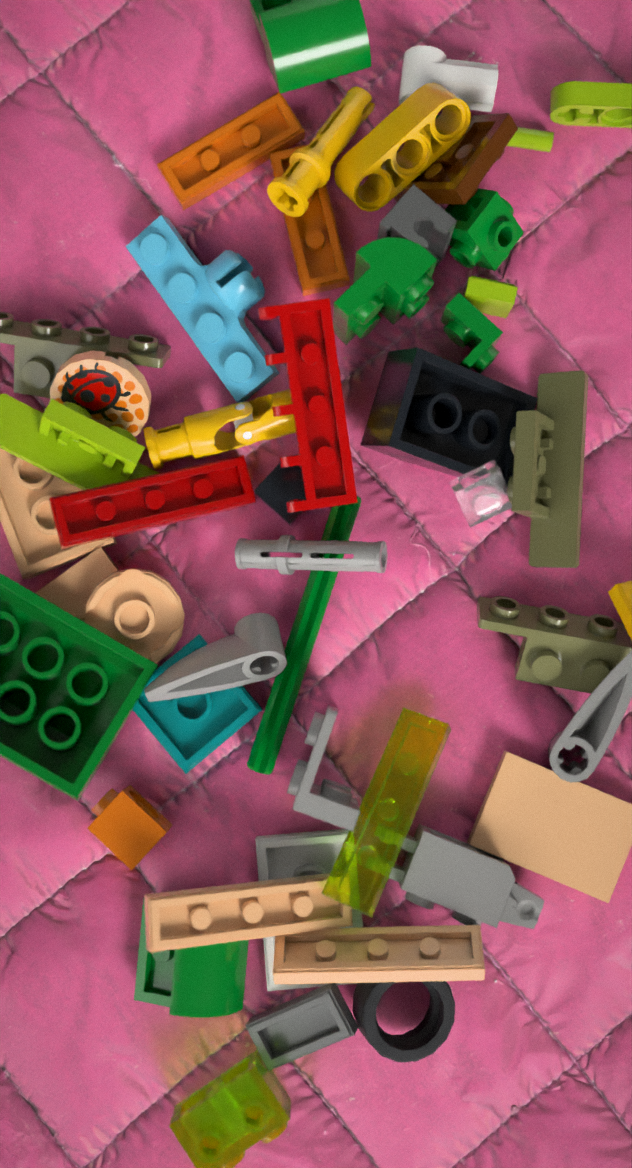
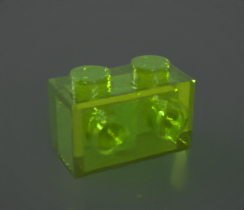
[169,1050,291,1168]

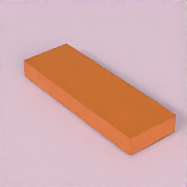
[157,92,305,211]
[269,144,350,296]

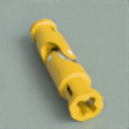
[143,389,296,470]

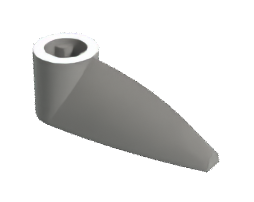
[144,613,287,702]
[548,651,632,782]

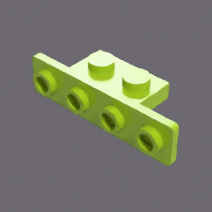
[0,393,160,527]

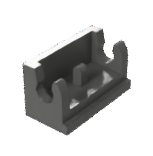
[377,184,457,267]

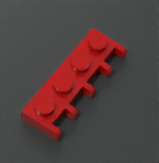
[258,298,358,513]

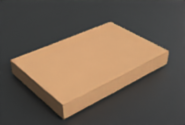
[0,448,117,580]
[467,750,632,903]

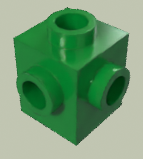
[445,188,524,271]

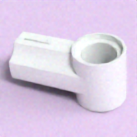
[399,45,499,112]

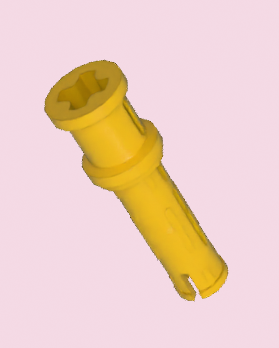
[267,86,375,217]

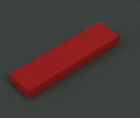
[49,455,256,549]

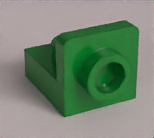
[440,293,503,374]

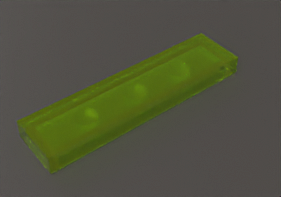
[321,707,451,917]

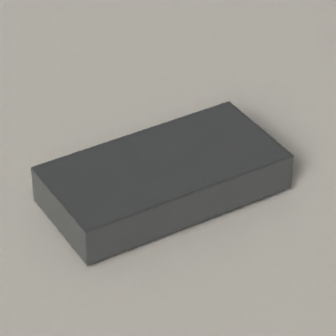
[245,983,358,1071]

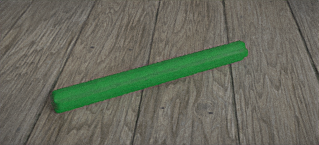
[247,495,362,775]

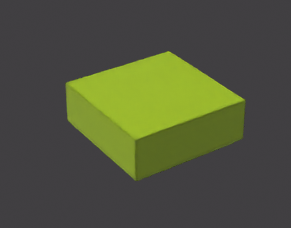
[462,276,518,318]

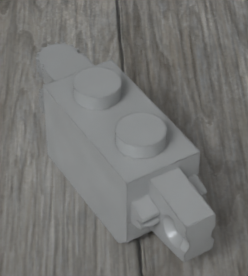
[363,824,544,929]

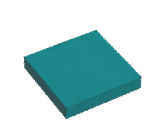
[133,634,263,774]

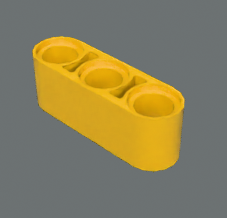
[334,82,471,212]

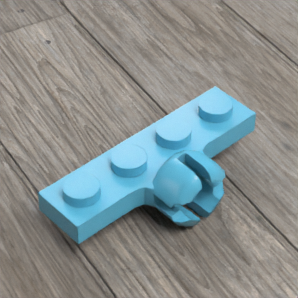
[125,215,280,403]

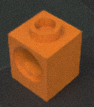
[87,785,173,871]

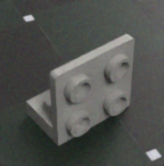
[287,705,360,831]

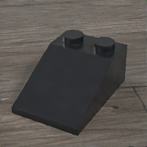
[361,347,538,491]

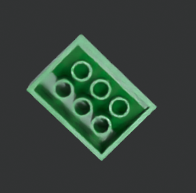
[0,573,158,802]

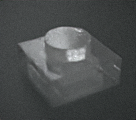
[449,460,512,528]

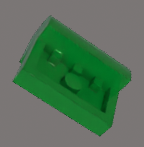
[249,0,372,94]
[333,237,437,345]
[134,898,249,1018]

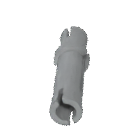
[235,535,388,575]

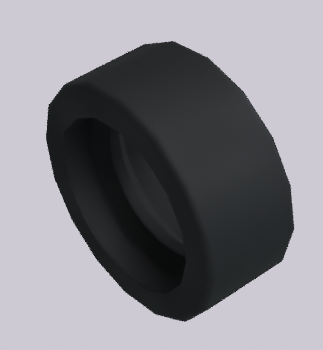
[352,981,455,1063]

